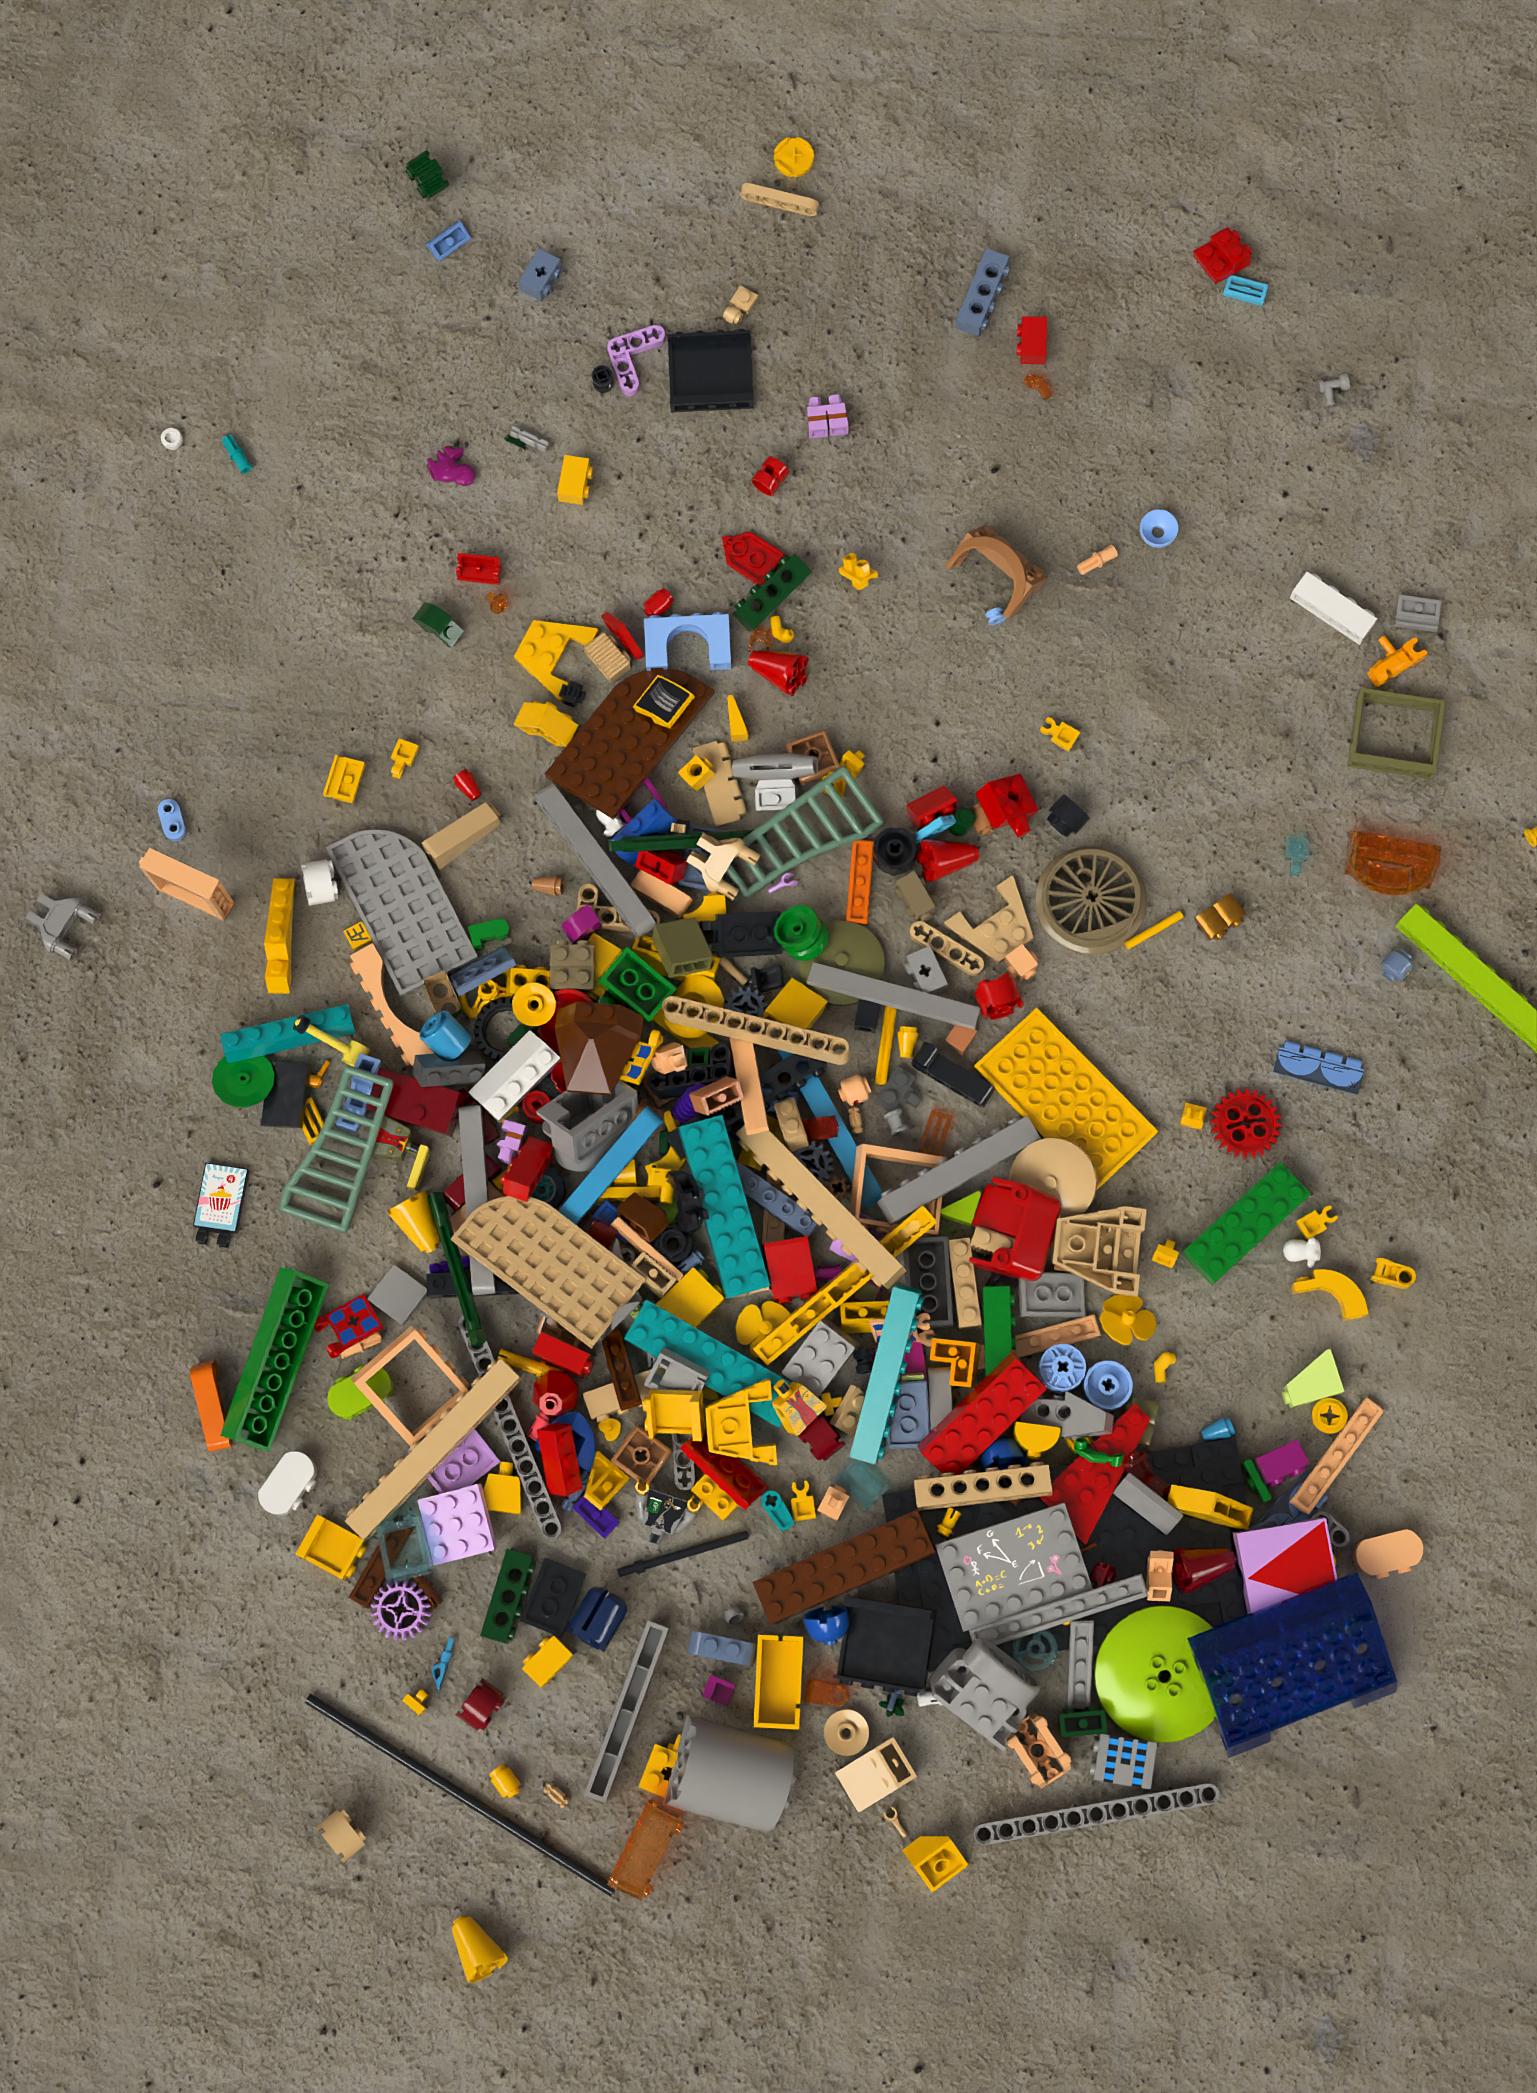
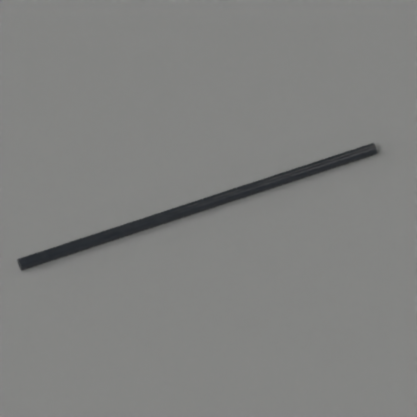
[305,1693,616,1897]

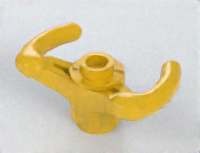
[458,969,521,1019]

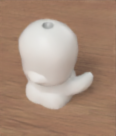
[596,810,627,838]
[1283,1237,1321,1268]

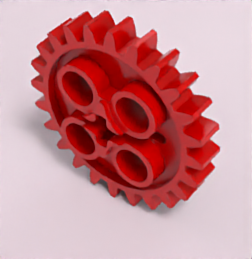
[1210,1088,1282,1160]

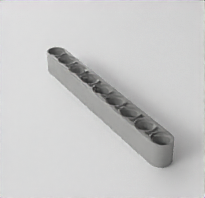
[534,783,656,938]
[459,1105,496,1296]

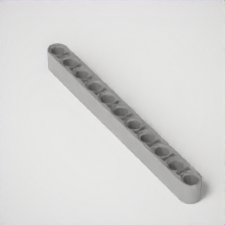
[459,1315,563,1540]
[973,1783,1219,1845]

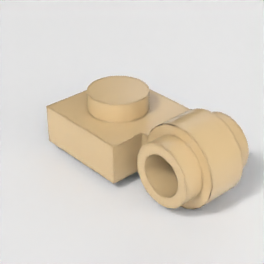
[723,285,758,325]

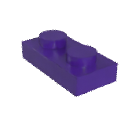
[572,1496,620,1539]

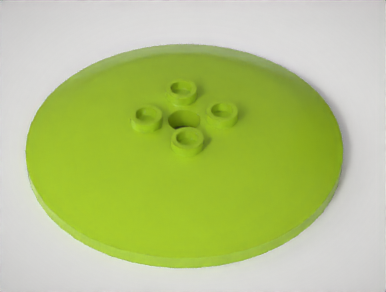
[1095,1605,1231,1743]

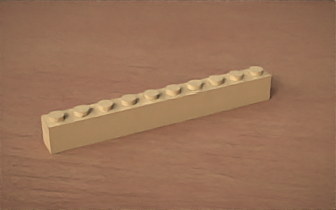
[736,1125,906,1290]
[345,1359,523,1540]

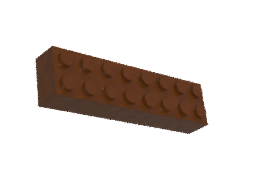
[753,1510,938,1625]

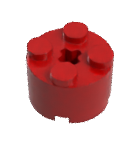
[974,973,1024,1020]

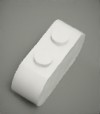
[258,1452,317,1516]

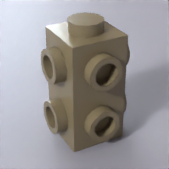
[894,871,937,922]

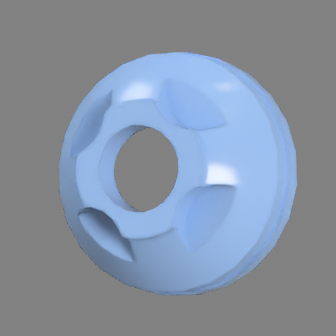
[1140,509,1178,548]

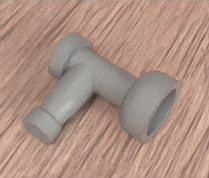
[1318,373,1350,407]

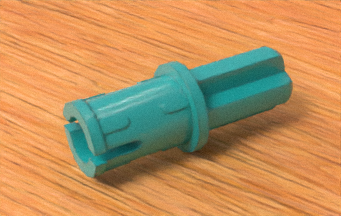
[222,434,253,474]

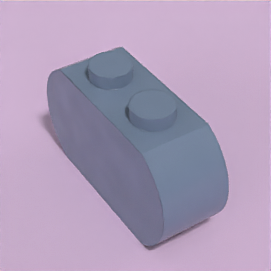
[687,1631,758,1667]

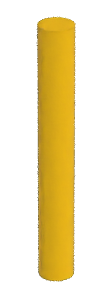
[1124,911,1184,950]

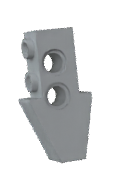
[1021,1392,1114,1440]

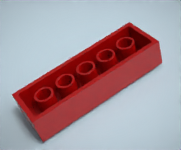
[917,1352,1047,1476]

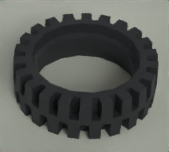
[474,998,539,1062]

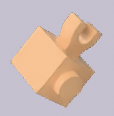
[651,1042,688,1074]
[817,1485,849,1522]

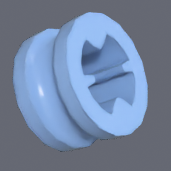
[985,607,1006,625]

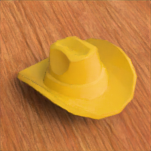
[663,975,724,1038]

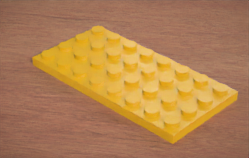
[974,1007,1159,1191]

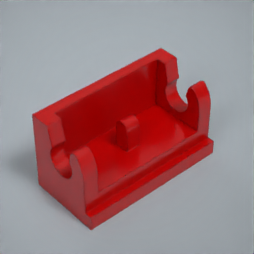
[456,553,502,585]

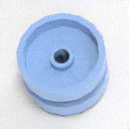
[1081,1361,1133,1413]

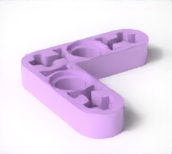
[607,325,666,396]

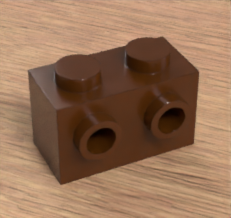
[616,1192,669,1243]

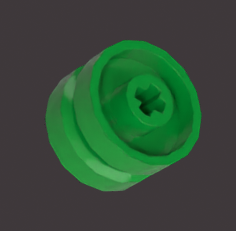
[774,905,830,961]

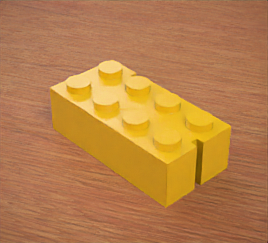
[754,1635,803,1730]

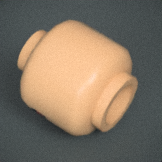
[838,1074,871,1106]

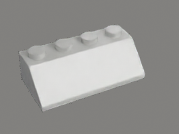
[468,1030,561,1123]

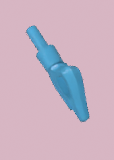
[432,1637,455,1691]

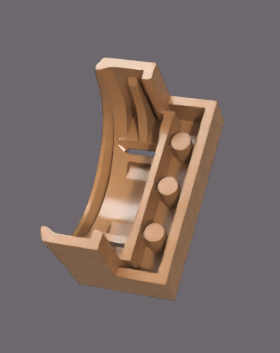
[945,525,1047,619]

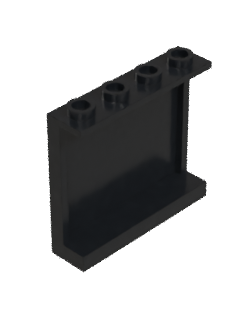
[667,329,754,413]
[833,1596,937,1697]

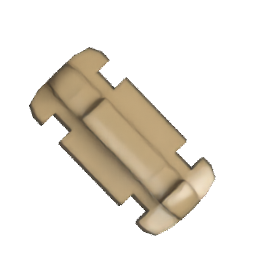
[848,1107,863,1134]
[544,1782,570,1808]

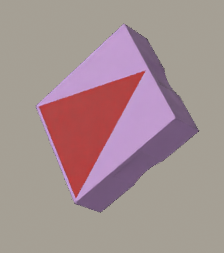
[1233,1517,1343,1625]

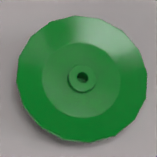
[212,1055,275,1108]

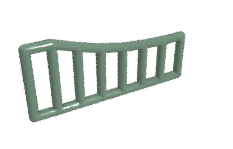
[726,766,884,898]
[278,1065,394,1233]

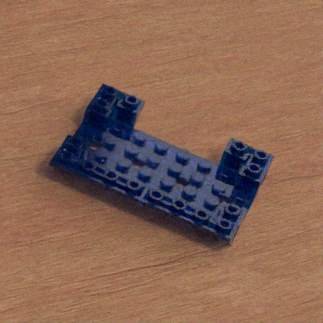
[1187,1572,1397,1758]

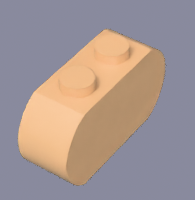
[1353,1529,1423,1579]

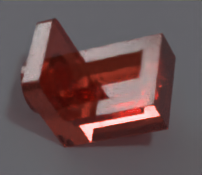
[1121,1451,1155,1483]

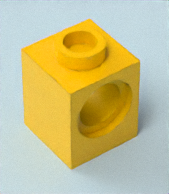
[678,755,715,792]

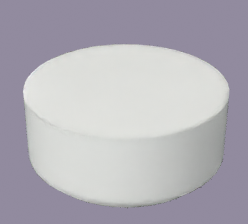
[161,428,183,450]

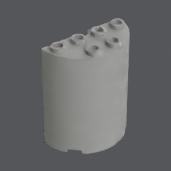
[663,1715,796,1832]

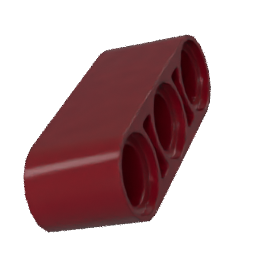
[443,1153,502,1212]

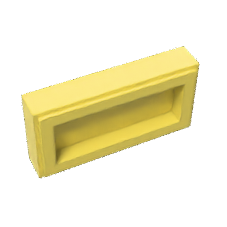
[407,1144,431,1192]

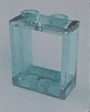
[376,1515,434,1583]

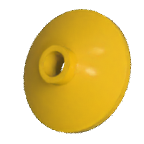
[512,983,556,1026]

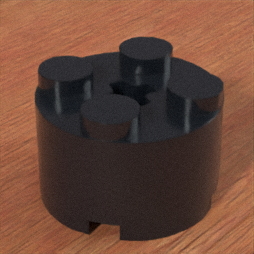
[873,827,917,876]

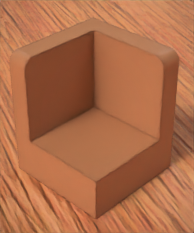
[946,1025,977,1056]

